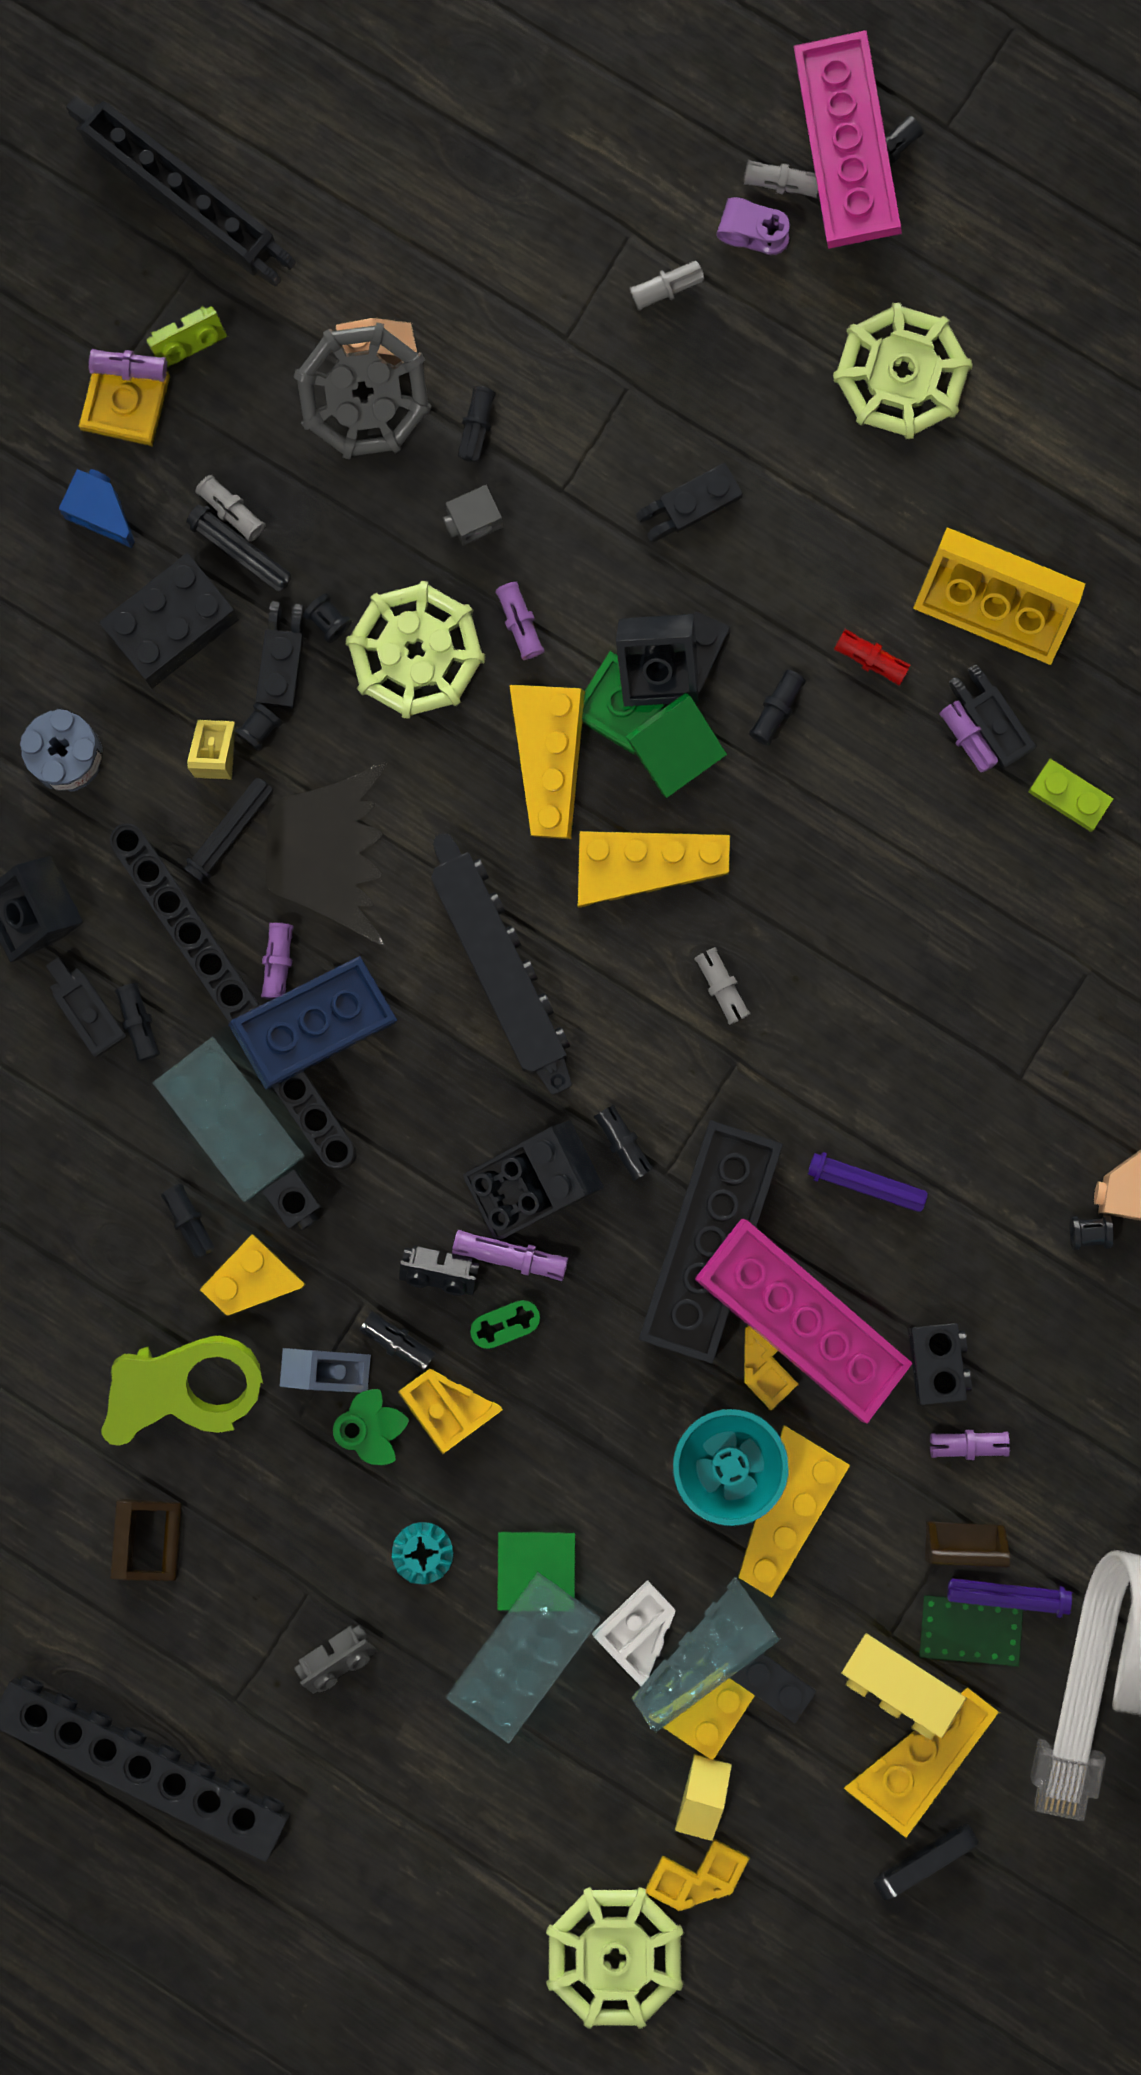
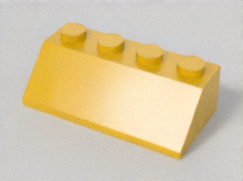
[913,527,1085,665]

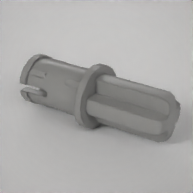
[630,261,704,310]

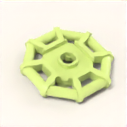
[833,303,972,439]
[346,581,485,719]
[546,1887,684,2029]

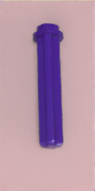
[807,1152,927,1212]
[947,1579,1072,1618]

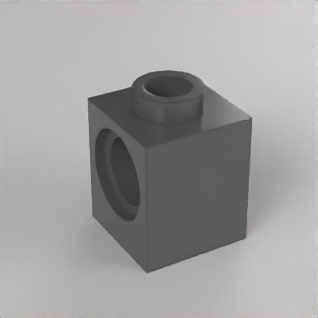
[443,485,503,545]

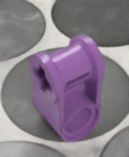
[716,198,790,255]

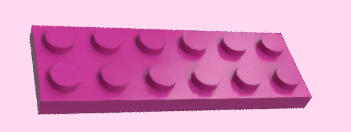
[794,31,902,249]
[695,1219,913,1423]

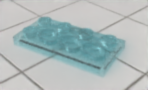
[153,1037,306,1203]
[446,1572,600,1744]

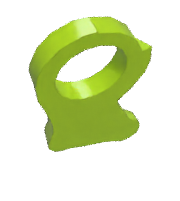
[101,1336,263,1445]

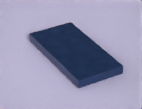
[228,956,397,1090]

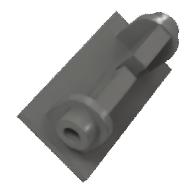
[295,1625,377,1694]

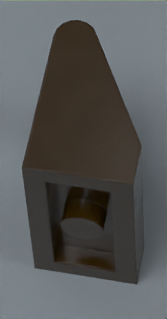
[110,1499,182,1581]
[925,1521,1010,1568]

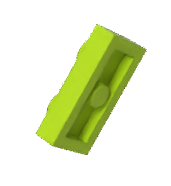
[1028,759,1113,832]

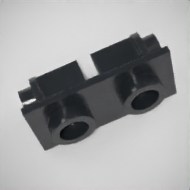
[399,1245,479,1296]

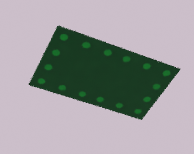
[919,1595,1023,1666]

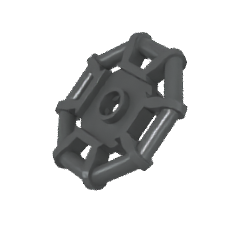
[294,322,432,459]

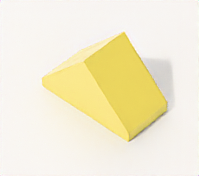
[187,720,235,779]
[675,1754,732,1841]

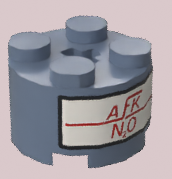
[20,709,103,791]

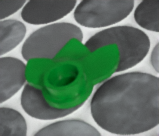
[333,1389,409,1465]

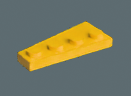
[510,685,585,839]
[578,832,730,908]
[738,1425,850,1598]
[844,1688,999,1837]

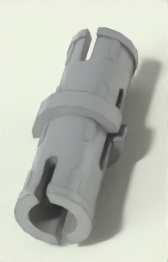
[744,160,818,198]
[196,475,265,541]
[694,947,751,1025]

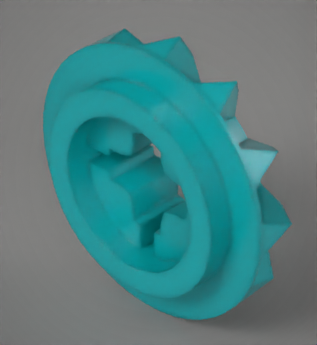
[392,1522,453,1584]

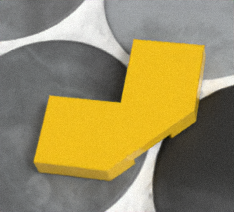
[744,1325,798,1410]
[645,1839,749,1911]

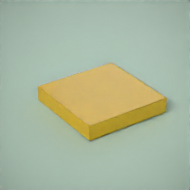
[79,372,170,446]

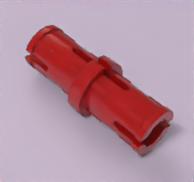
[834,628,911,686]

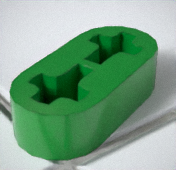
[470,1300,540,1349]

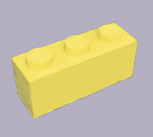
[842,1634,967,1740]

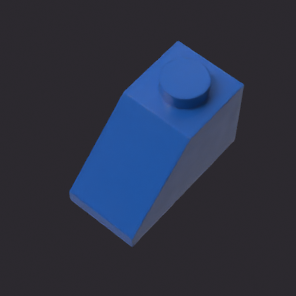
[59,469,135,548]

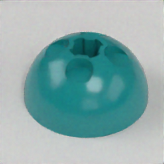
[673,1409,788,1526]

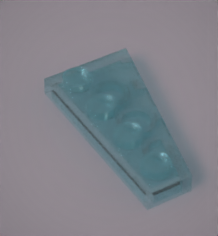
[632,1576,780,1732]

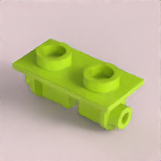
[146,306,227,367]

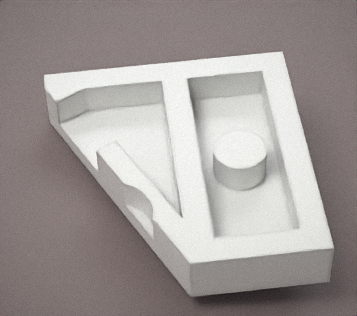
[592,1580,676,1689]

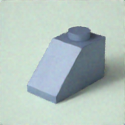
[280,1348,371,1392]

